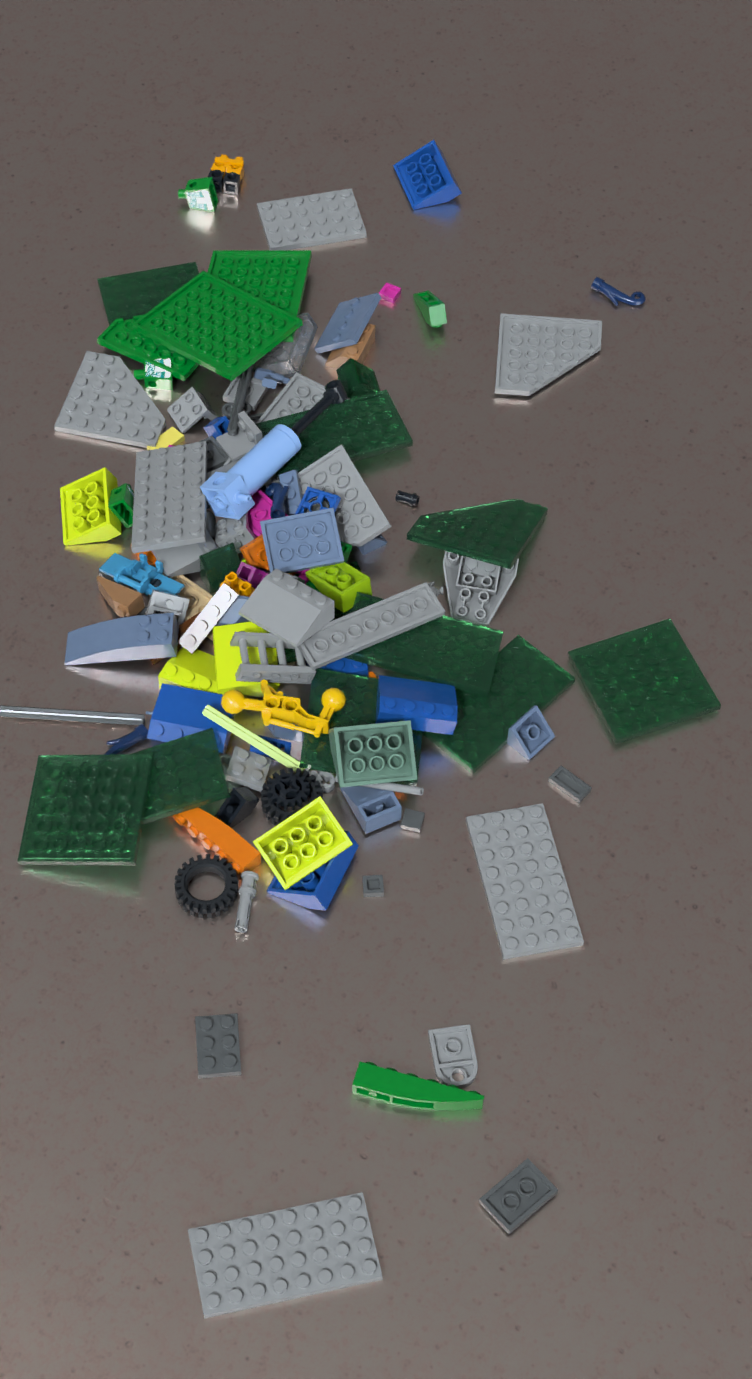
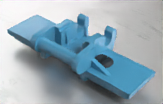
[99,553,185,596]

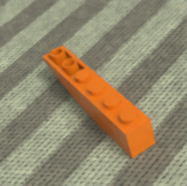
[160,793,261,875]

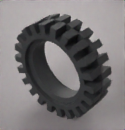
[261,768,323,825]
[174,854,238,918]

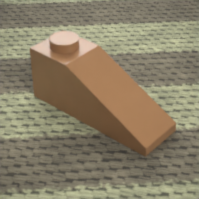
[96,576,145,617]

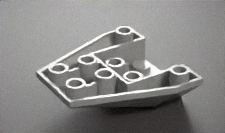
[443,547,519,626]

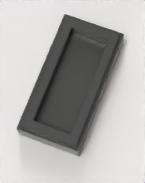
[548,765,592,803]

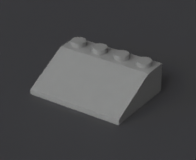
[152,529,221,577]
[239,568,335,648]

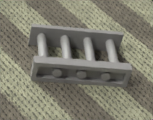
[230,631,316,684]

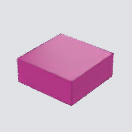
[379,282,401,303]

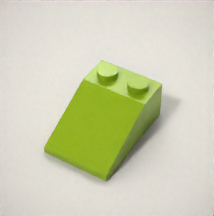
[305,562,372,613]

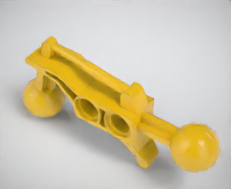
[221,680,346,738]

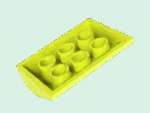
[60,467,122,546]
[213,622,280,697]
[158,647,224,695]
[253,797,353,890]

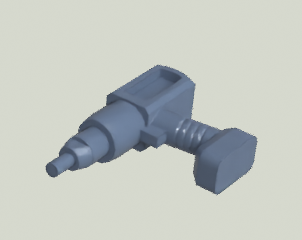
[254,367,290,389]

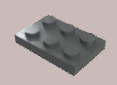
[195,1013,241,1079]
[479,1158,558,1234]

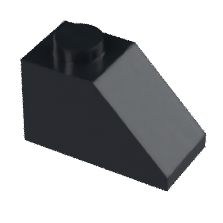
[214,787,260,828]

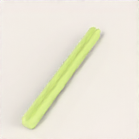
[202,705,306,774]

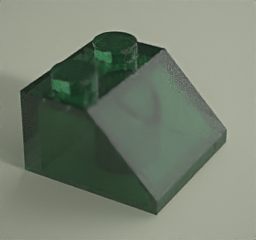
[336,358,382,402]
[199,543,241,594]

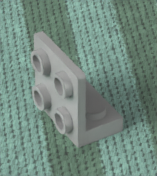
[167,387,218,433]
[216,411,263,461]
[215,511,256,559]

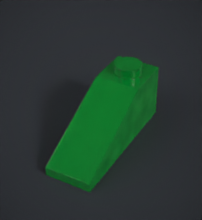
[413,290,447,328]

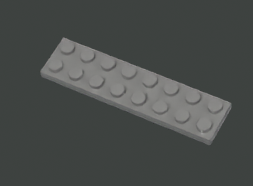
[298,582,445,670]

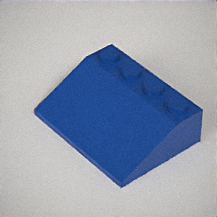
[393,140,462,210]
[376,675,458,735]
[147,683,235,754]
[267,831,359,911]

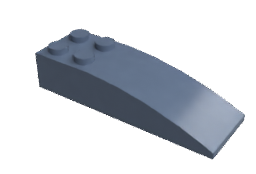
[64,613,179,666]

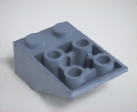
[340,786,402,834]

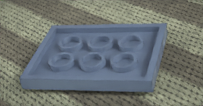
[314,293,381,354]
[260,508,344,573]

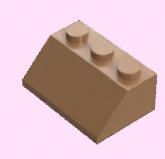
[325,323,376,375]

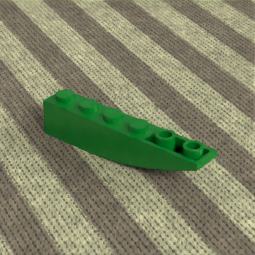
[352,1062,484,1111]

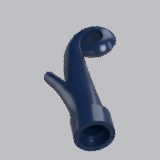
[591,277,646,306]
[265,482,289,519]
[98,724,148,773]

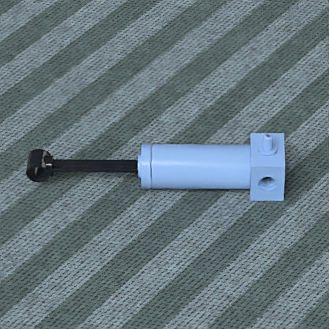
[200,380,348,520]

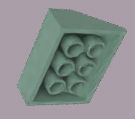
[328,720,417,788]

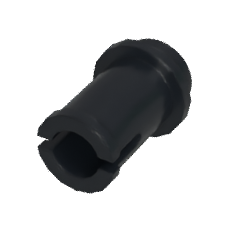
[395,490,420,507]

